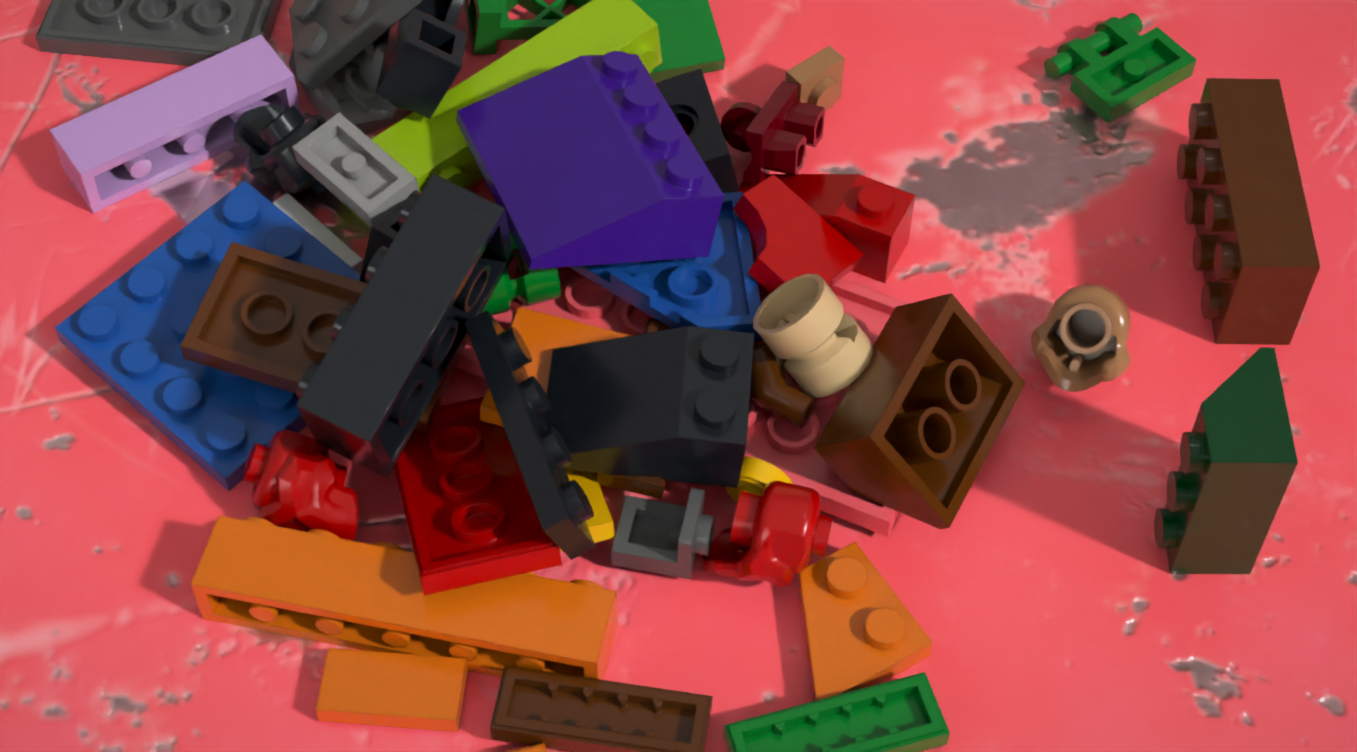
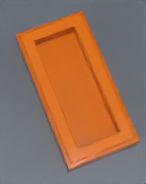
[316,648,468,732]

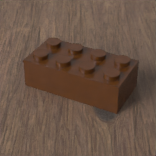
[1177,78,1320,345]

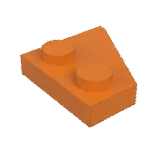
[798,541,933,701]

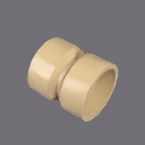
[753,274,873,398]

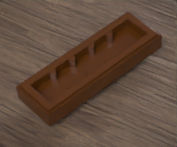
[490,665,713,752]

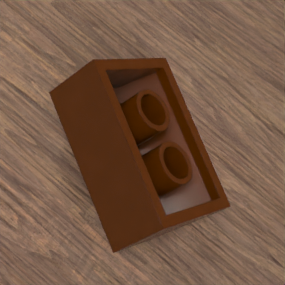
[814,293,1026,529]

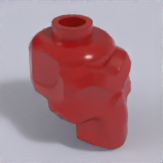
[242,429,359,541]
[702,481,833,587]

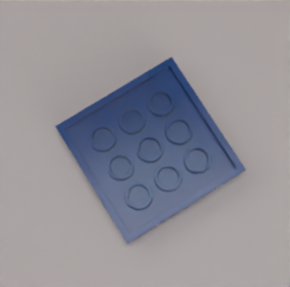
[55,180,360,491]

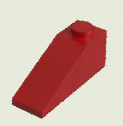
[737,174,915,284]

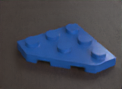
[570,192,763,341]

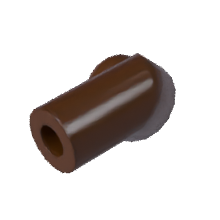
[750,342,817,428]

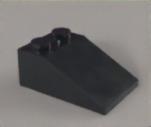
[544,326,754,488]

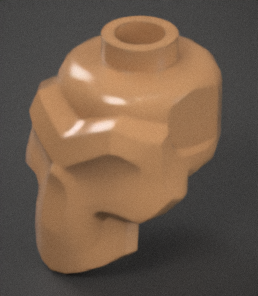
[1031,283,1131,392]

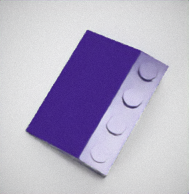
[456,51,724,270]

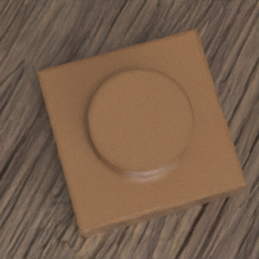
[785,45,845,111]

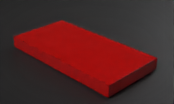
[394,397,562,596]

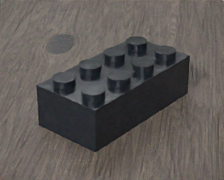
[296,174,514,478]

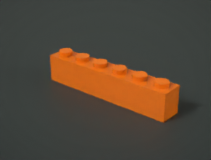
[191,515,618,680]

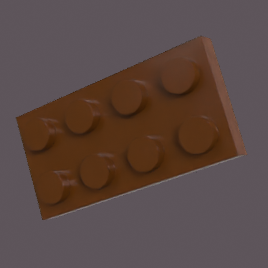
[180,242,469,435]

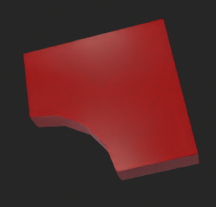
[733,174,864,294]

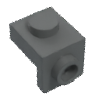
[611,488,715,580]

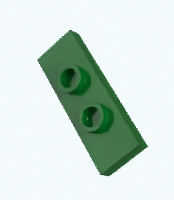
[723,672,950,752]

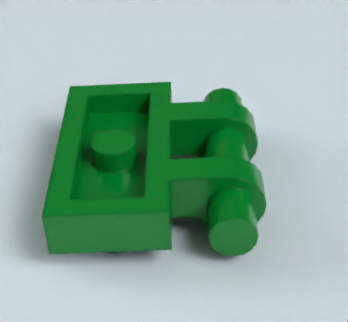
[1044,13,1196,124]

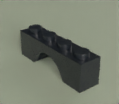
[375,0,467,119]

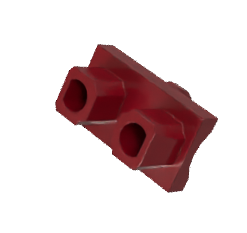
[720,81,825,185]

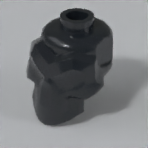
[233,104,327,196]

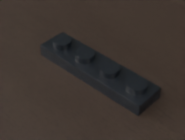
[464,310,596,560]

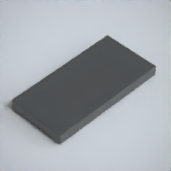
[36,0,283,66]

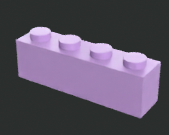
[49,34,302,214]

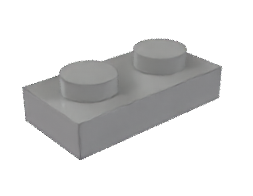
[292,112,420,227]

